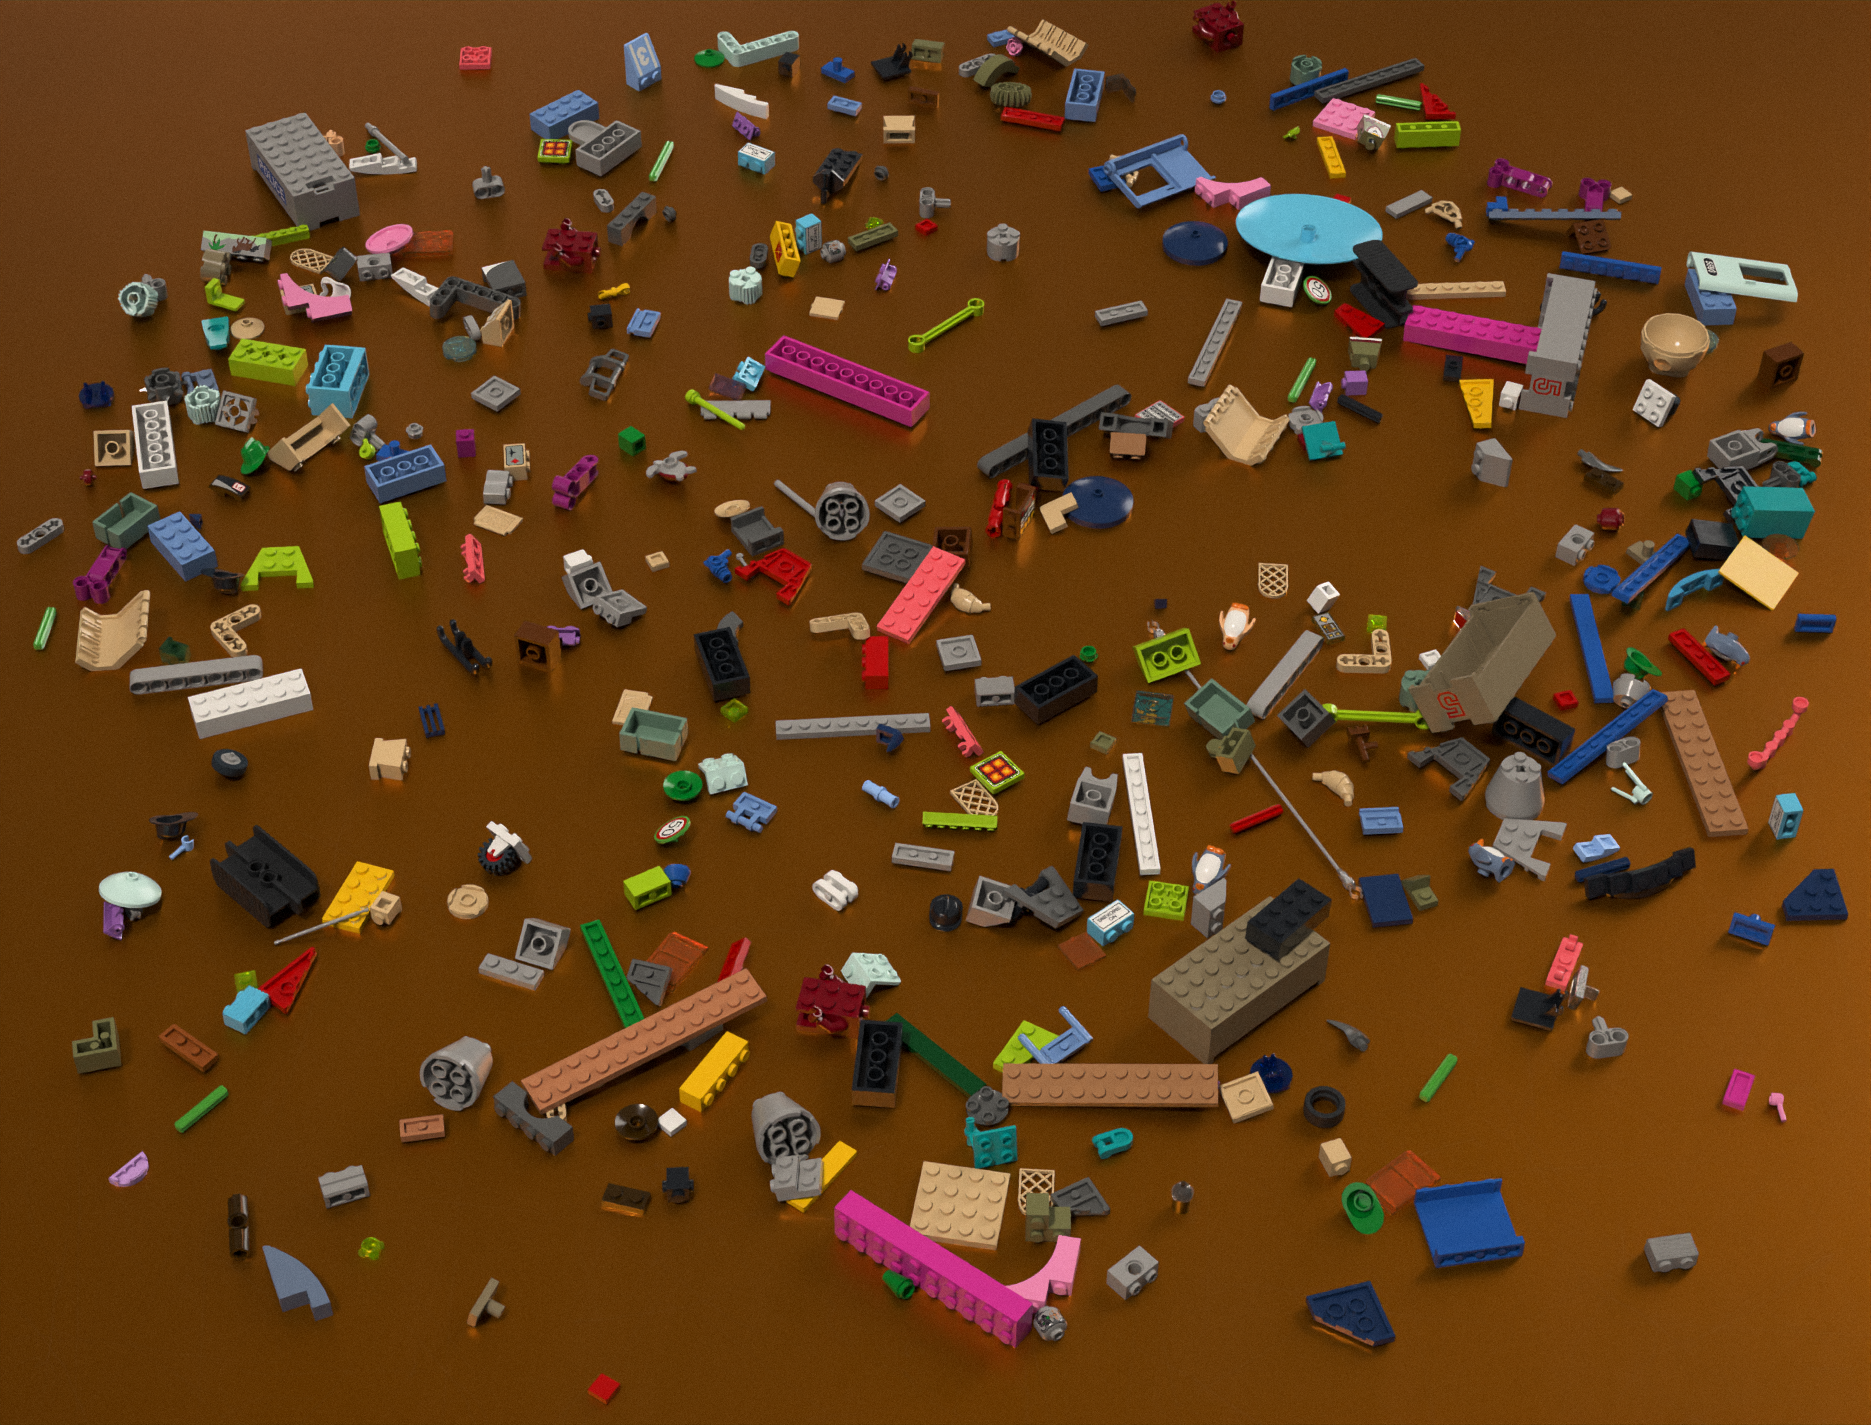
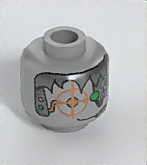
[820,240,846,263]
[1033,1306,1067,1341]

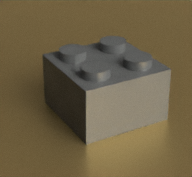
[1277,689,1336,748]

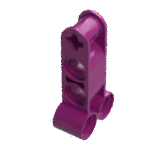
[1487,158,1553,198]
[1579,178,1612,222]
[552,455,598,511]
[73,545,127,604]

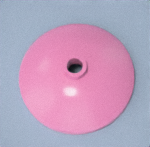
[366,224,413,254]

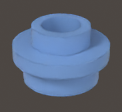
[1211,90,1226,104]

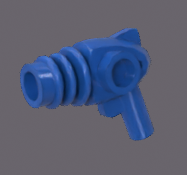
[1445,233,1475,262]
[703,549,732,583]

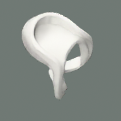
[319,277,351,299]

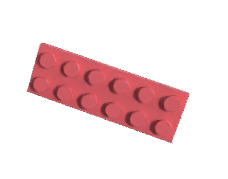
[877,546,966,644]

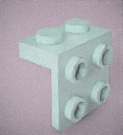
[698,753,748,794]
[841,953,901,999]

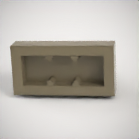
[1626,540,1656,565]
[467,1277,506,1328]

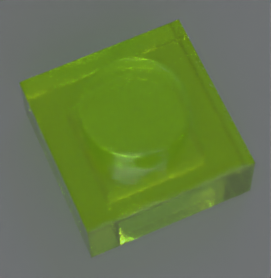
[1367,614,1387,633]
[721,698,748,723]
[234,970,258,994]

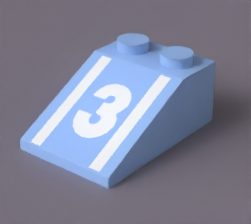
[624,33,662,91]

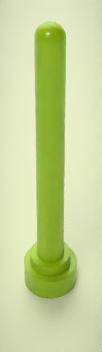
[685,389,745,430]

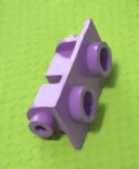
[732,112,761,140]
[875,259,897,290]
[1309,382,1333,413]
[548,626,581,646]
[103,902,125,941]

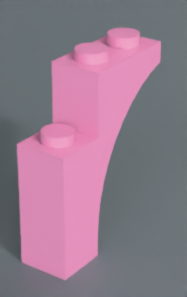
[1195,177,1271,210]
[277,273,352,323]
[1006,1235,1081,1314]

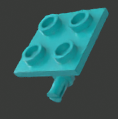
[1301,421,1346,461]
[964,1117,1017,1169]

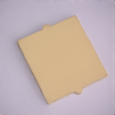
[809,296,845,320]

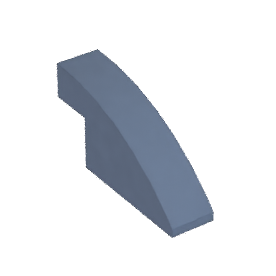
[262,1245,333,1321]

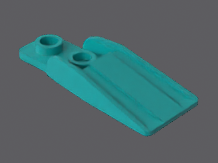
[201,316,230,350]

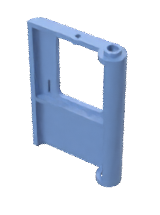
[1103,134,1216,208]

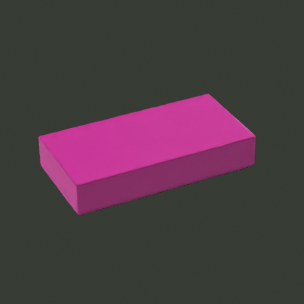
[1722,1069,1755,1111]

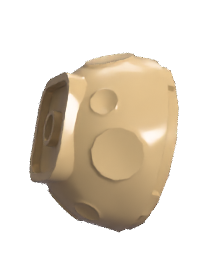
[1640,313,1710,377]

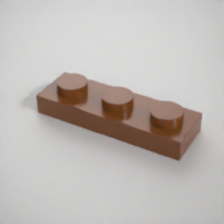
[158,1024,219,1072]

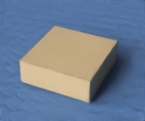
[1609,187,1632,204]
[645,551,669,572]

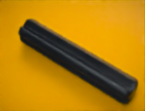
[1337,394,1384,423]

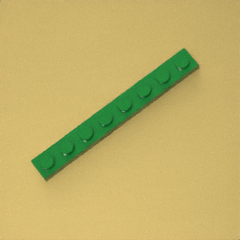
[580,919,644,1029]

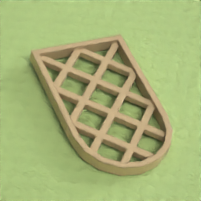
[290,248,333,274]
[1258,563,1288,599]
[950,779,998,816]
[1018,1168,1055,1215]

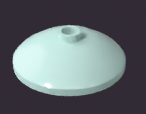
[99,872,162,908]

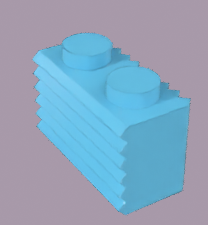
[222,985,271,1034]

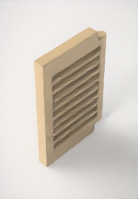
[474,505,523,536]
[612,689,653,725]

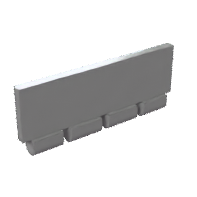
[701,400,771,420]

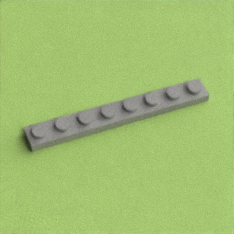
[1188,299,1242,387]
[776,713,930,740]

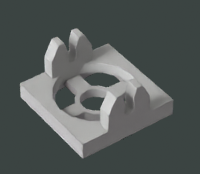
[215,390,259,433]

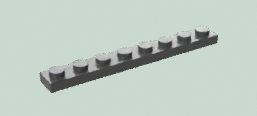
[1314,58,1425,103]

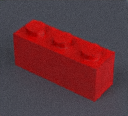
[862,636,888,689]

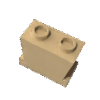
[883,116,915,143]
[369,738,411,780]

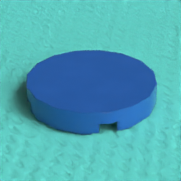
[1583,565,1621,594]

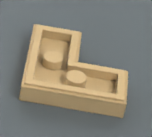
[1039,492,1079,534]

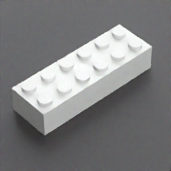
[132,401,179,489]
[188,669,313,739]

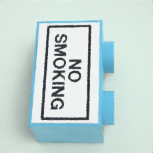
[738,143,775,175]
[795,213,822,254]
[1768,793,1804,839]
[1087,899,1134,946]

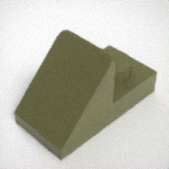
[1401,875,1438,911]

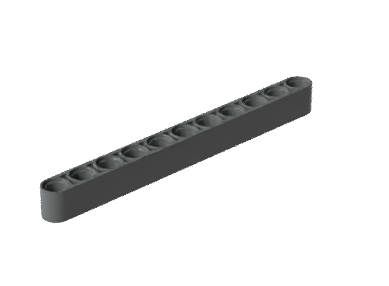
[977,385,1132,478]

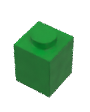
[618,426,646,457]
[1673,470,1703,501]

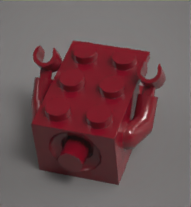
[1192,0,1244,53]
[542,218,601,274]
[795,964,870,1039]

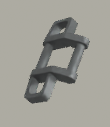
[580,349,629,401]

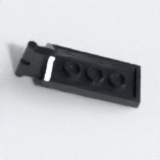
[813,148,863,204]

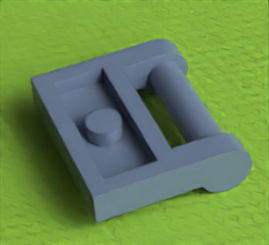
[181,369,219,394]

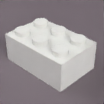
[1260,256,1305,307]

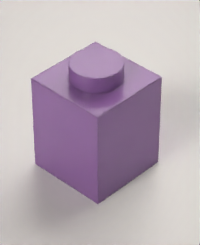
[1341,371,1368,396]

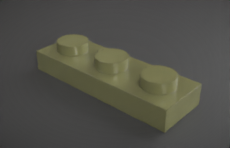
[848,222,898,251]

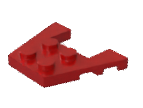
[735,548,812,606]

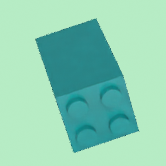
[1731,486,1815,539]

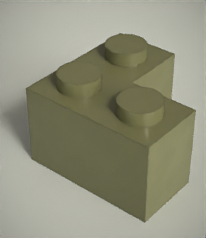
[72,1017,121,1074]
[1025,1193,1071,1243]

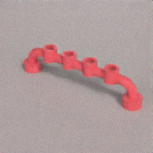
[1747,697,1809,770]

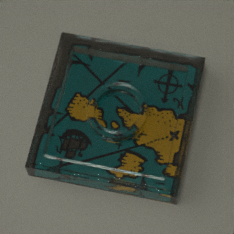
[1131,690,1174,726]

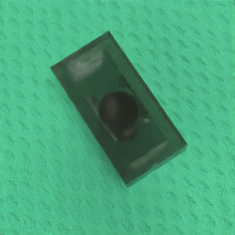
[1567,965,1599,1010]

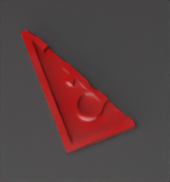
[1419,83,1456,120]
[258,946,317,1014]

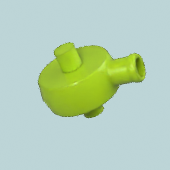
[359,439,376,460]

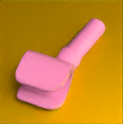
[1769,1093,1787,1122]

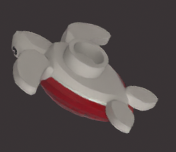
[646,451,696,482]

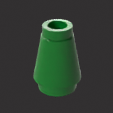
[882,1269,915,1299]

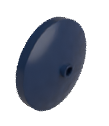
[1162,221,1228,266]
[1062,476,1134,529]

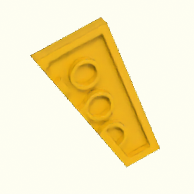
[1459,379,1494,429]

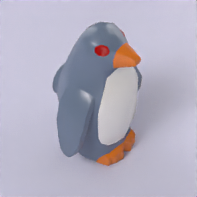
[1768,412,1816,445]
[1702,625,1750,670]
[1468,839,1515,882]
[1191,845,1231,895]

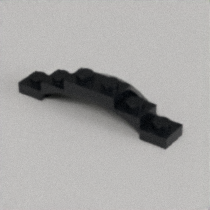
[1584,847,1696,899]

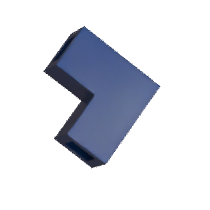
[1486,196,1508,216]

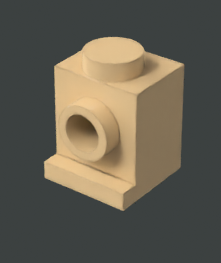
[370,891,402,925]

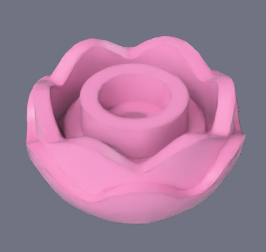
[1006,37,1023,56]

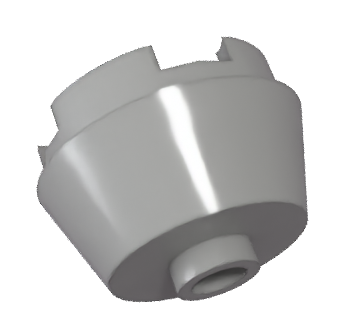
[1613,674,1651,709]

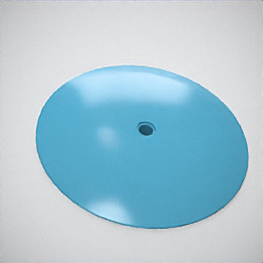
[1236,194,1383,264]

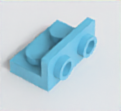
[731,357,766,391]

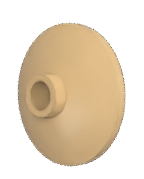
[230,318,265,340]
[714,500,750,519]

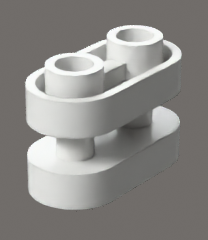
[812,870,858,911]

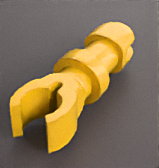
[598,283,630,300]

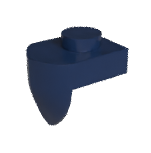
[876,724,904,752]

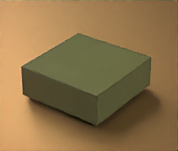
[1090,731,1117,755]

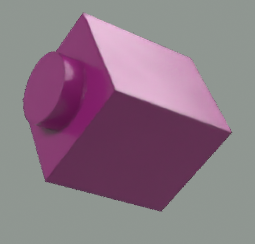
[456,429,476,458]

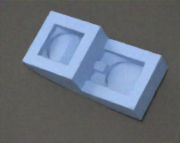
[1573,834,1620,863]

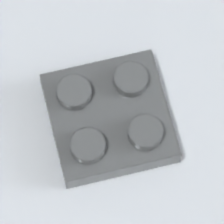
[471,376,521,412]
[875,484,925,523]
[936,635,981,671]

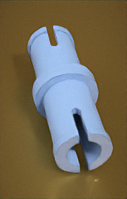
[862,780,900,808]

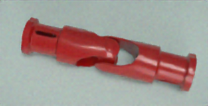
[985,479,1013,538]

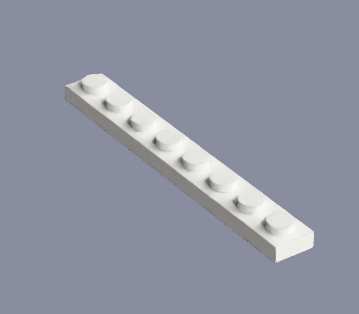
[1122,753,1160,875]

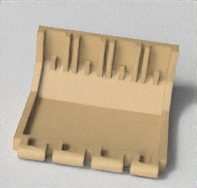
[1007,19,1089,67]
[1203,385,1290,466]
[75,590,150,671]

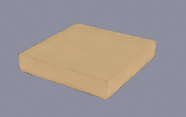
[1219,1071,1274,1123]

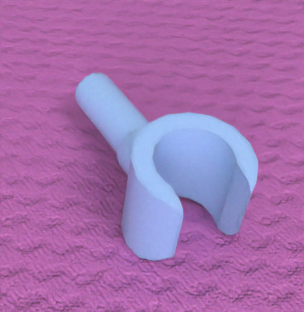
[169,835,194,860]

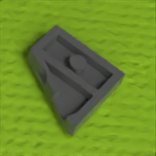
[626,959,673,1007]
[1050,1177,1110,1216]

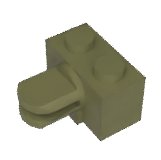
[1206,727,1256,774]

